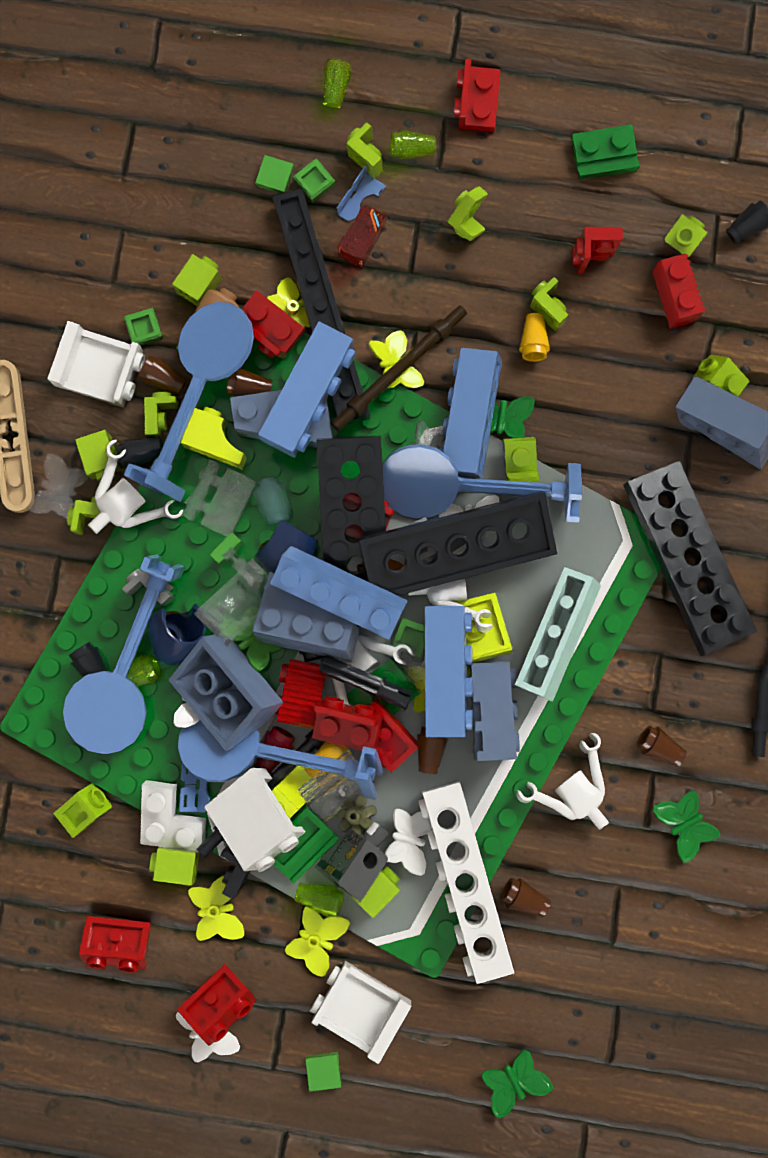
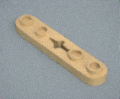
[0,360,35,513]

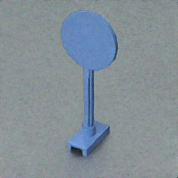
[124,302,254,502]
[382,444,582,523]
[63,554,185,754]
[178,720,383,800]

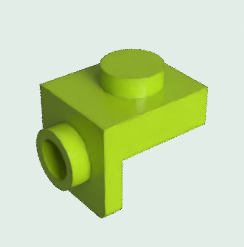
[447,186,488,241]
[664,214,708,257]
[693,355,750,397]
[67,497,101,535]

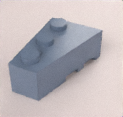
[676,376,768,470]
[230,390,333,448]
[253,572,360,662]
[470,662,520,761]

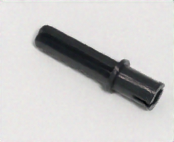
[318,655,413,710]

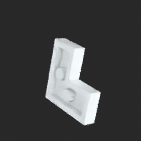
[140,780,206,852]

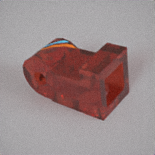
[337,204,388,269]

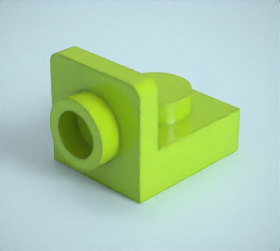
[346,123,383,179]
[530,277,569,331]
[144,392,179,438]
[503,437,540,482]
[53,783,112,838]

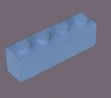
[258,321,356,458]
[439,348,502,479]
[270,546,408,639]
[425,606,473,737]

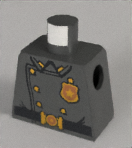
[315,822,389,902]

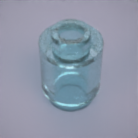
[253,477,291,525]

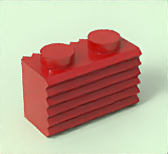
[652,254,705,329]
[274,658,326,729]

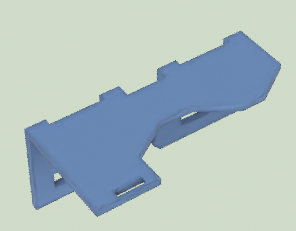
[337,166,386,222]
[179,763,210,813]

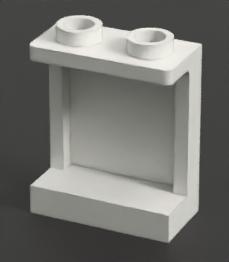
[48,321,145,408]
[205,768,305,872]
[310,961,412,1064]

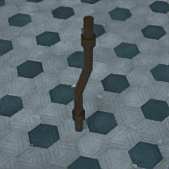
[330,305,467,432]

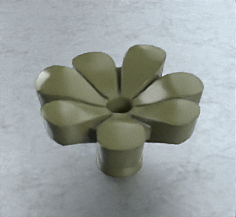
[335,795,377,835]

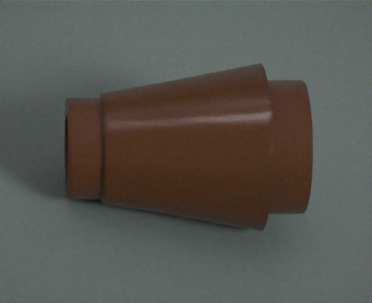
[138,356,187,396]
[226,368,272,397]
[417,726,448,774]
[637,726,687,767]
[501,878,551,917]

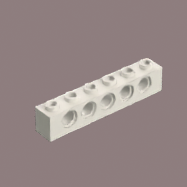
[418,781,514,984]

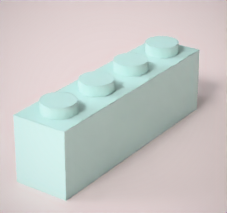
[515,567,601,702]

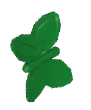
[490,396,535,439]
[652,791,720,863]
[481,1049,554,1119]

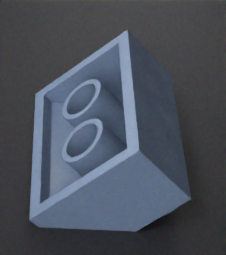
[169,633,284,751]

